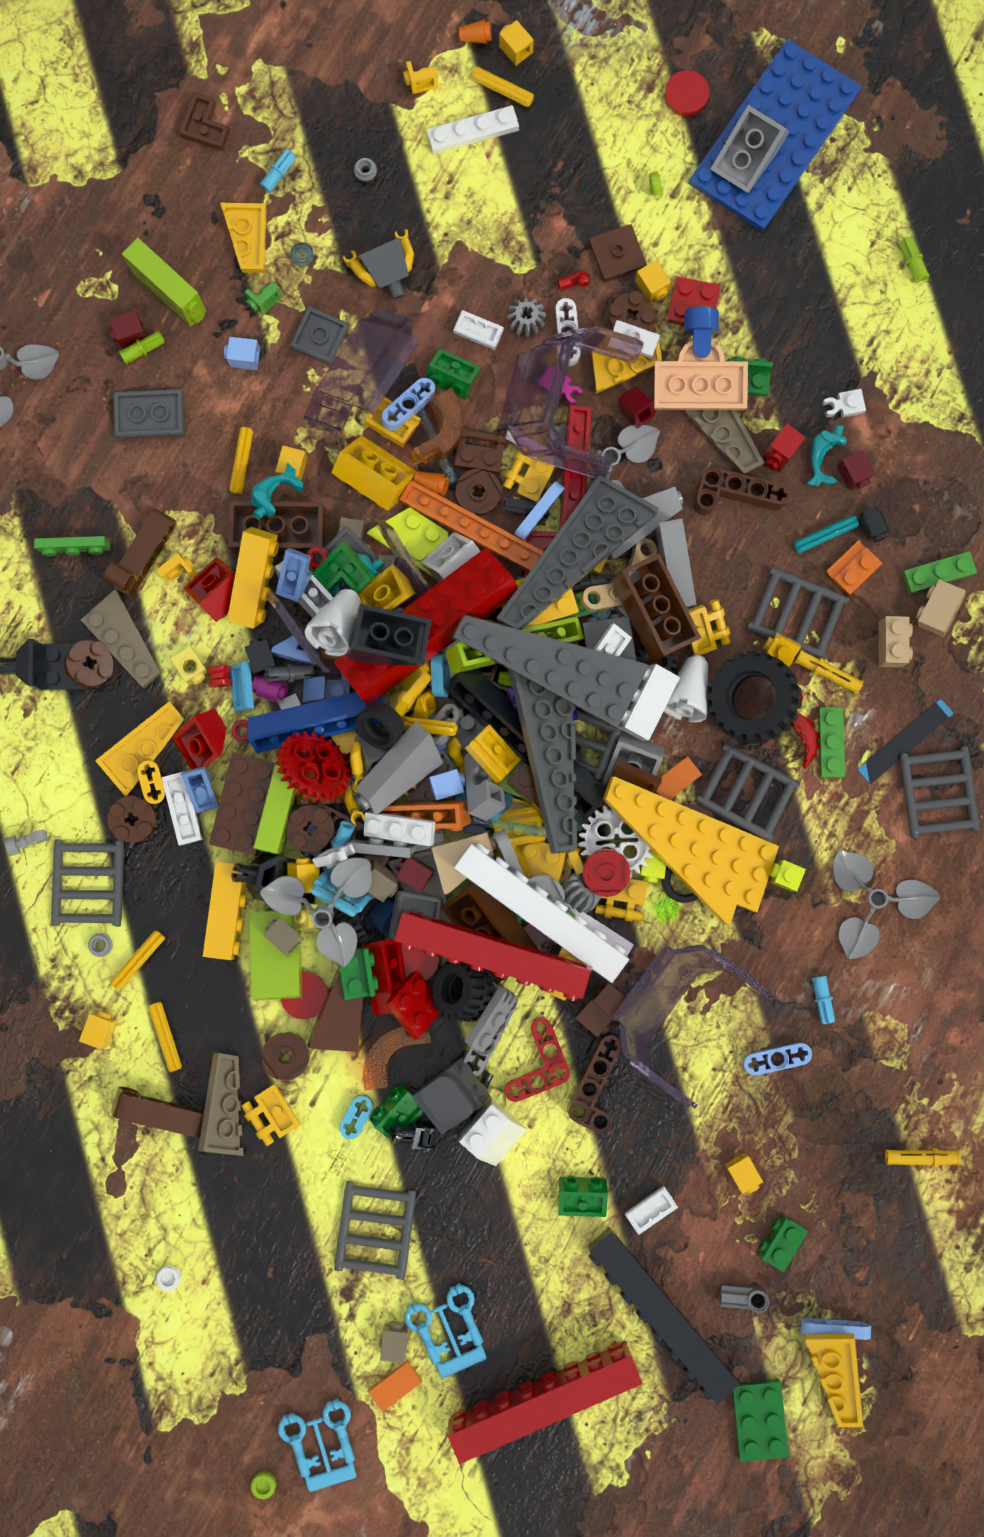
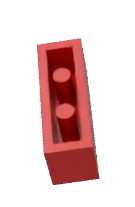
[362,939,405,1015]

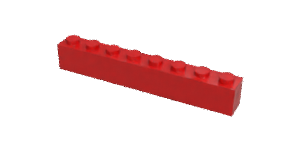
[394,910,593,1000]

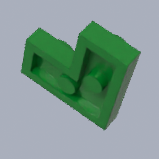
[312,542,375,594]

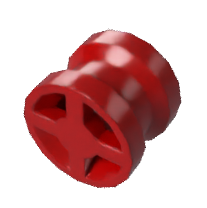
[207,665,232,688]

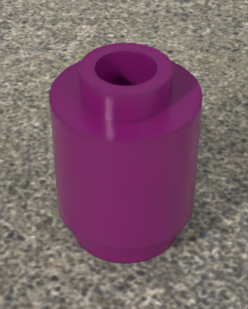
[252,674,288,703]

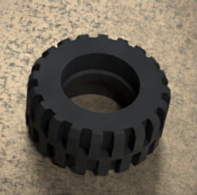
[707,651,802,744]

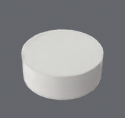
[156,1264,182,1291]

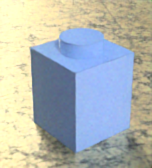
[224,337,260,370]
[428,769,466,800]

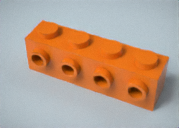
[370,800,471,832]

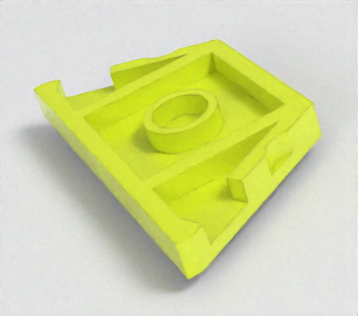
[367,507,449,581]

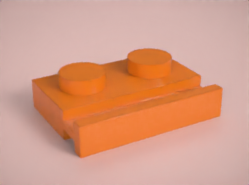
[825,540,883,596]

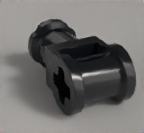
[389,1121,438,1152]

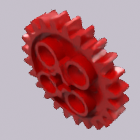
[275,731,352,803]

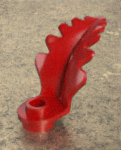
[791,690,820,769]

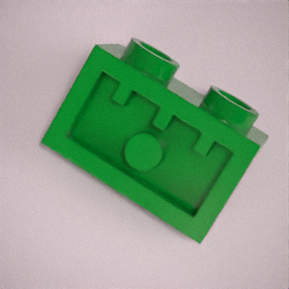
[426,348,481,400]
[726,356,773,397]
[338,947,378,1000]
[369,1083,424,1140]
[558,1176,608,1217]
[757,1214,808,1273]

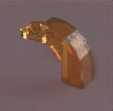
[410,389,464,465]
[363,1026,432,1091]

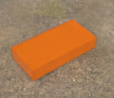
[656,756,702,800]
[369,1360,422,1412]

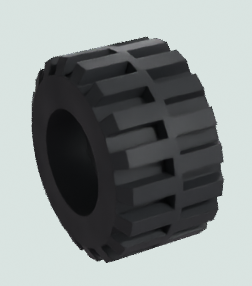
[431,961,495,1022]

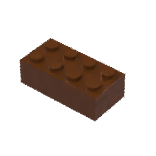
[228,501,326,554]
[610,553,701,663]
[208,752,275,856]
[441,883,539,984]

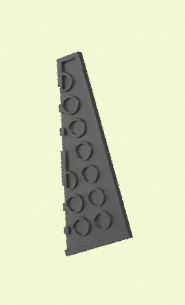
[497,475,659,630]
[452,615,649,728]
[508,669,577,854]

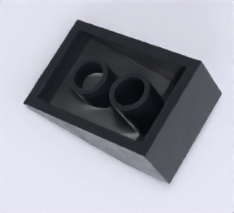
[348,604,432,666]

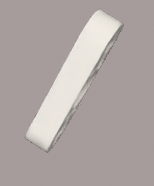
[555,298,580,366]

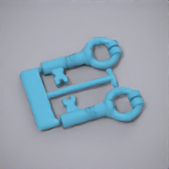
[311,861,376,917]
[404,1283,487,1378]
[278,1399,356,1492]

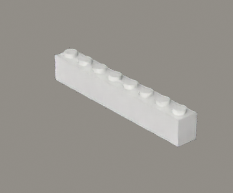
[454,842,630,983]

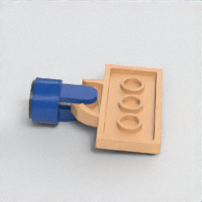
[654,306,748,410]

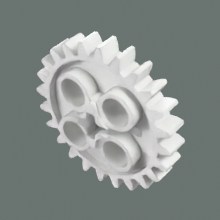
[579,805,653,878]

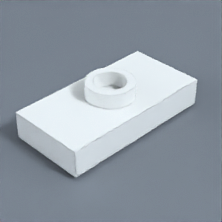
[453,310,504,350]
[609,320,660,359]
[624,1185,678,1235]

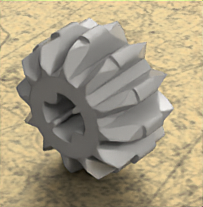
[507,296,546,338]
[562,873,601,913]

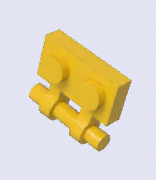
[503,444,558,502]
[688,599,730,655]
[595,879,648,922]
[241,1083,301,1147]

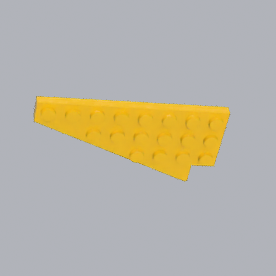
[603,776,779,925]

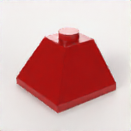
[183,557,235,622]
[172,708,227,770]

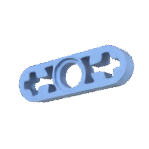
[382,378,435,431]
[514,481,565,541]
[742,1042,812,1075]
[800,1318,871,1340]

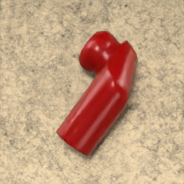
[557,270,590,291]

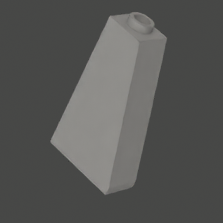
[608,487,683,560]
[654,518,697,610]
[356,722,443,815]

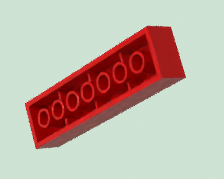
[334,547,518,706]
[448,1341,643,1465]

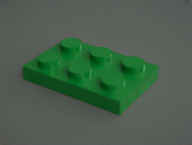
[732,1379,789,1462]

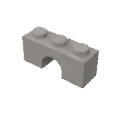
[464,752,506,821]

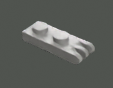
[346,838,413,858]
[465,987,517,1053]

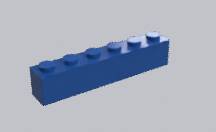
[247,692,390,753]

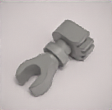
[4,829,48,856]

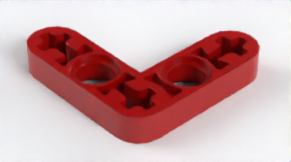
[504,1017,570,1102]

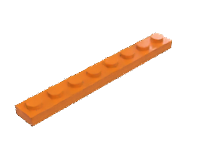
[399,480,544,572]

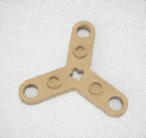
[580,538,657,611]

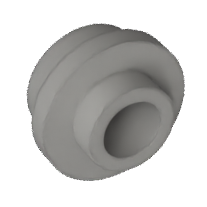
[354,158,377,182]
[88,933,113,957]

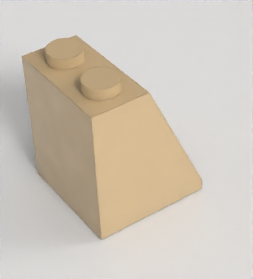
[432,833,497,895]

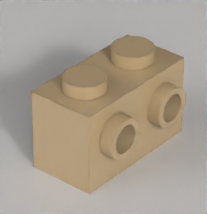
[916,580,966,638]
[879,616,913,668]

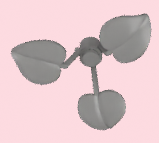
[0,344,59,427]
[550,425,660,491]
[833,850,940,959]
[260,858,372,967]

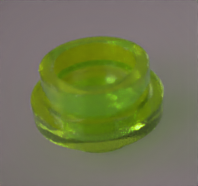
[655,898,679,922]

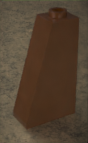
[307,965,363,1052]

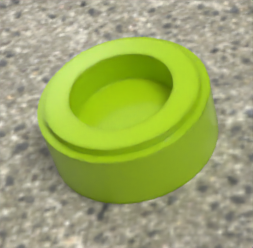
[648,171,663,196]
[251,1471,277,1499]

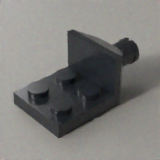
[0,639,90,691]
[231,853,323,905]

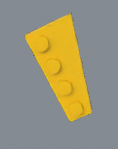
[95,701,185,796]
[804,1333,863,1427]

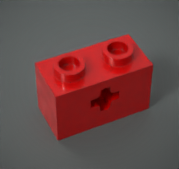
[762,424,806,472]

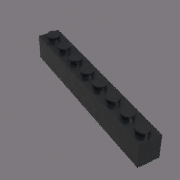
[446,669,606,820]
[588,1227,740,1404]

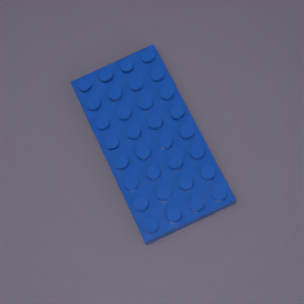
[688,39,862,232]

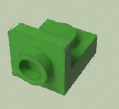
[244,281,283,315]

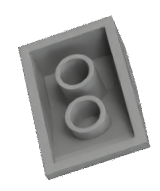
[711,105,790,193]
[601,732,665,808]

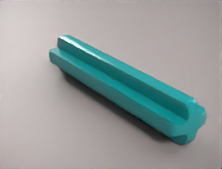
[793,515,859,553]

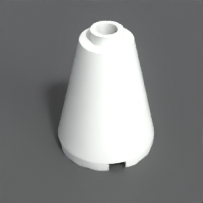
[305,589,361,656]
[663,655,709,722]

